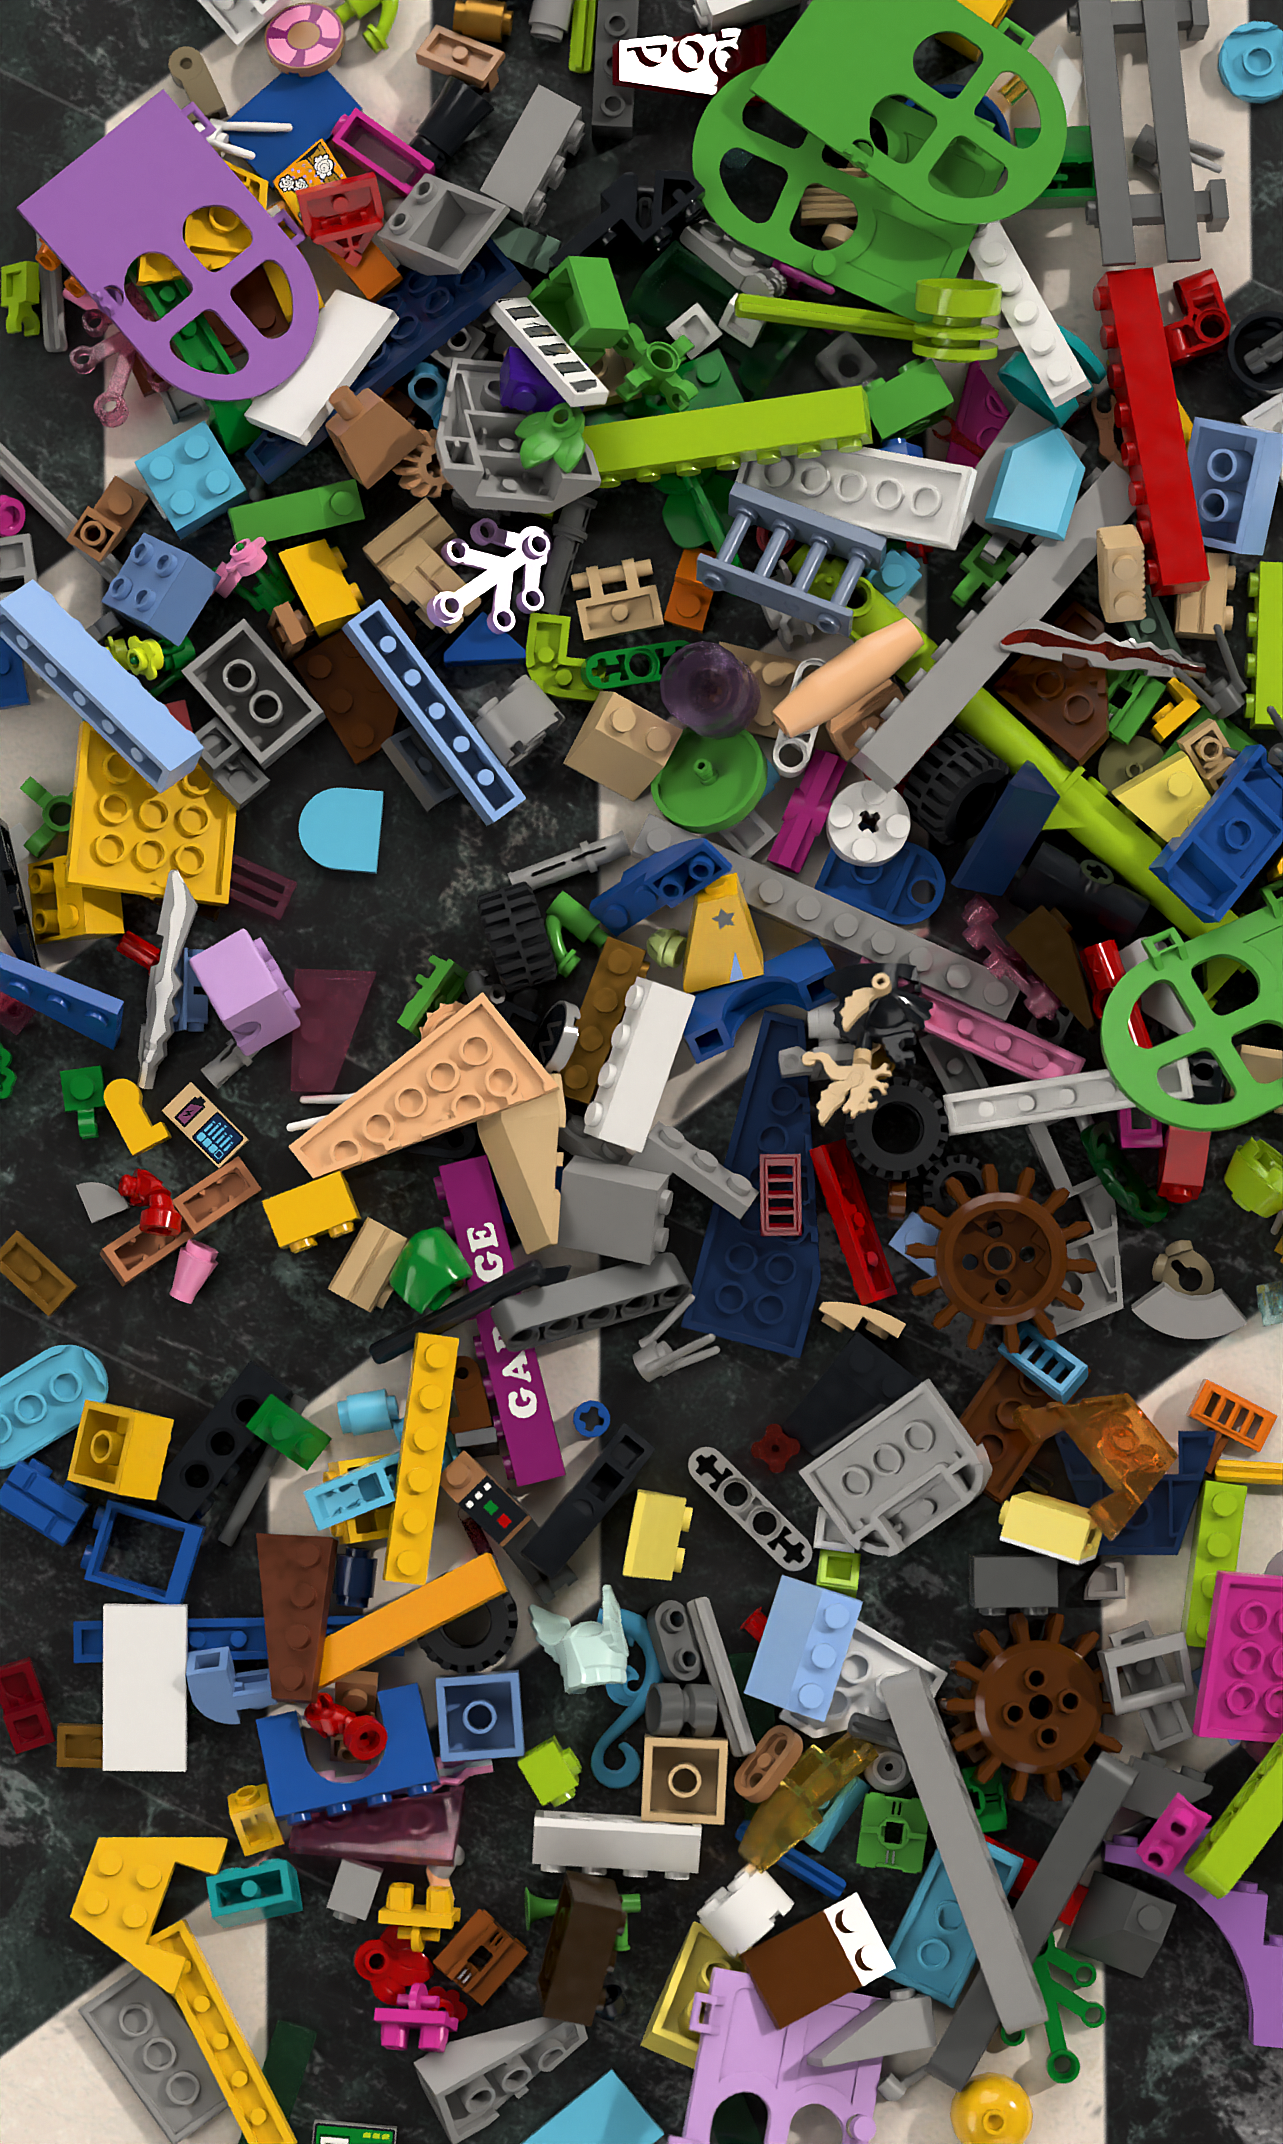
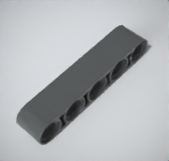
[490,1252,692,1352]

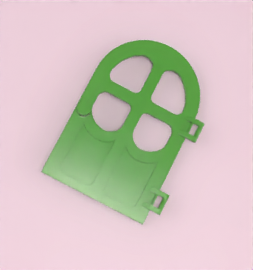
[749,0,1067,225]
[692,63,1005,323]
[1100,879,1283,1132]

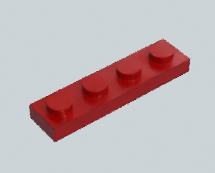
[809,1139,898,1306]

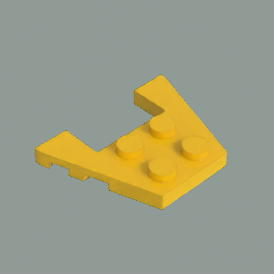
[136,160,268,286]
[70,1837,230,1996]

